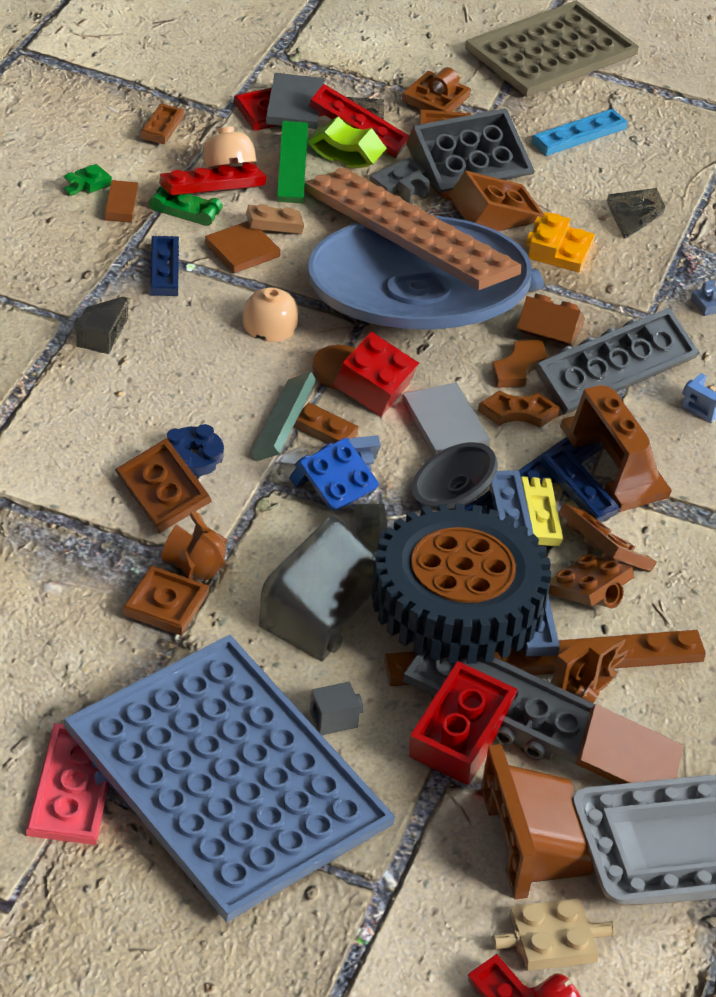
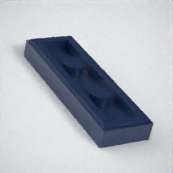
[150,236,179,296]
[539,445,620,522]

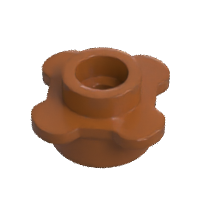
[574,680,599,703]

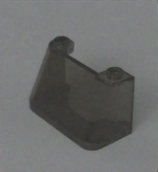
[259,516,376,662]

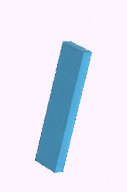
[531,109,628,156]

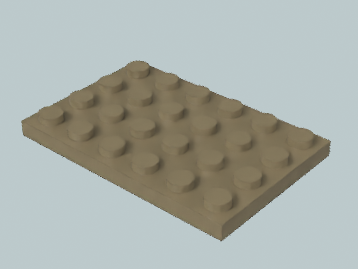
[465,0,639,97]

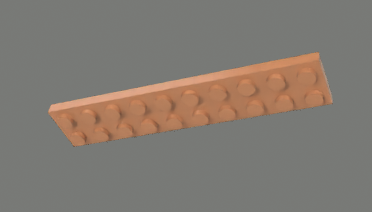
[304,168,521,291]

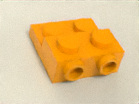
[526,212,595,273]

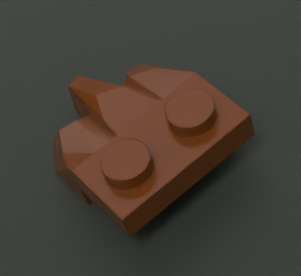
[551,637,629,694]

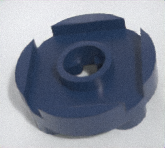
[167,424,224,476]

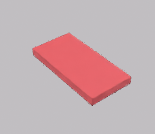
[26,723,110,845]

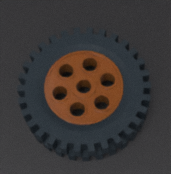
[372,503,551,664]

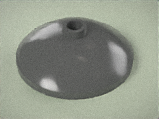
[412,442,498,510]

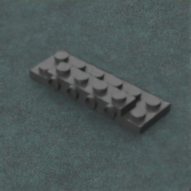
[534,307,700,415]
[403,649,595,764]

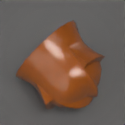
[161,512,227,581]

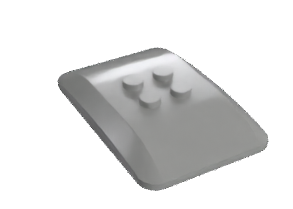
[573,775,716,904]

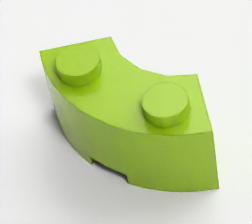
[307,117,387,168]

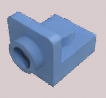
[682,373,716,423]

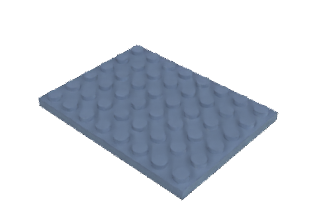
[64,635,395,923]

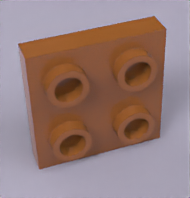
[402,67,471,112]
[548,554,635,609]

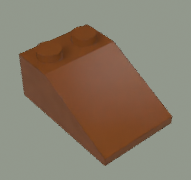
[449,171,544,231]

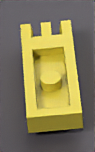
[521,476,563,546]

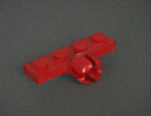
[468,954,581,997]

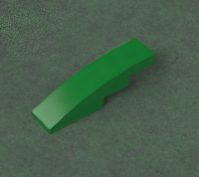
[277,121,308,204]

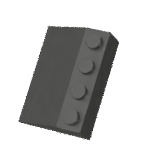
[406,108,535,193]

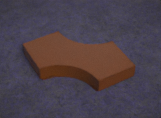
[492,340,548,387]
[478,391,561,428]

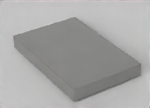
[402,382,491,455]

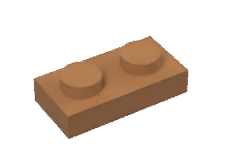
[246,204,304,234]

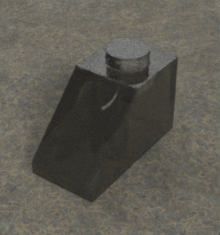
[73,297,128,354]
[348,504,387,552]

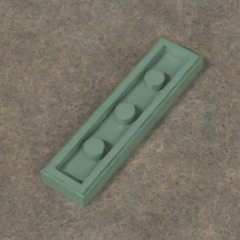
[251,372,316,461]

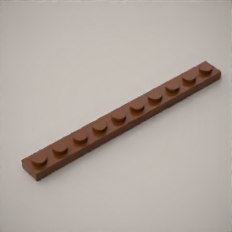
[384,630,706,687]

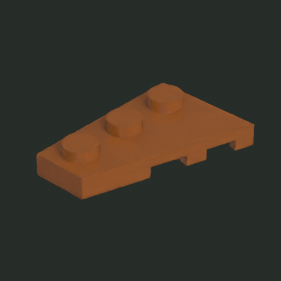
[558,503,657,572]

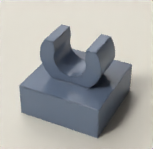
[690,279,716,316]
[349,435,381,471]

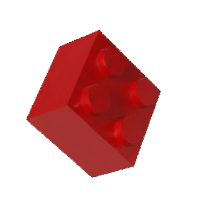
[333,331,419,417]

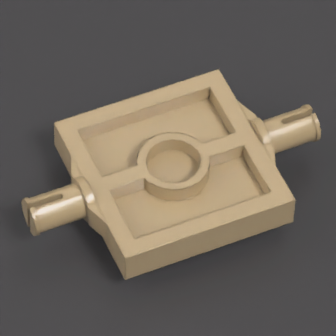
[492,899,615,971]

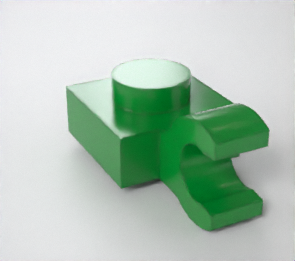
[63,164,112,196]

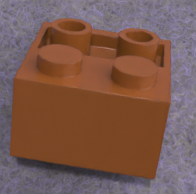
[517,293,585,346]

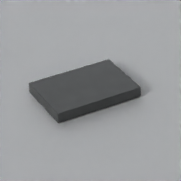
[266,73,325,129]

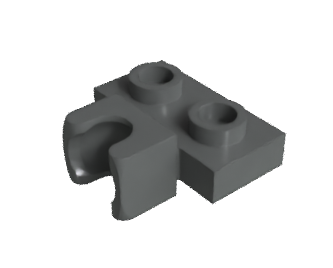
[370,157,430,204]

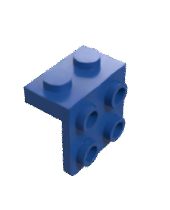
[289,437,379,511]

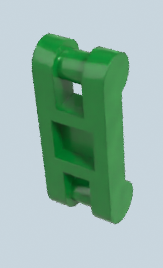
[148,185,223,226]

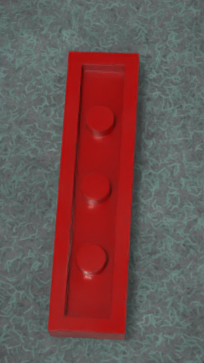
[309,84,409,158]
[159,163,267,195]

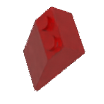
[409,661,517,786]

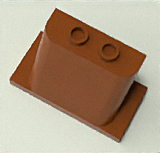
[560,385,672,512]
[481,744,593,900]

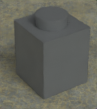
[310,681,363,735]

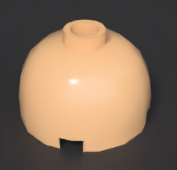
[203,127,256,168]
[242,287,299,342]

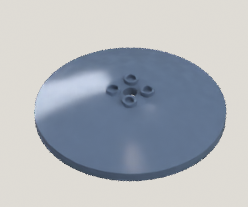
[308,216,532,330]

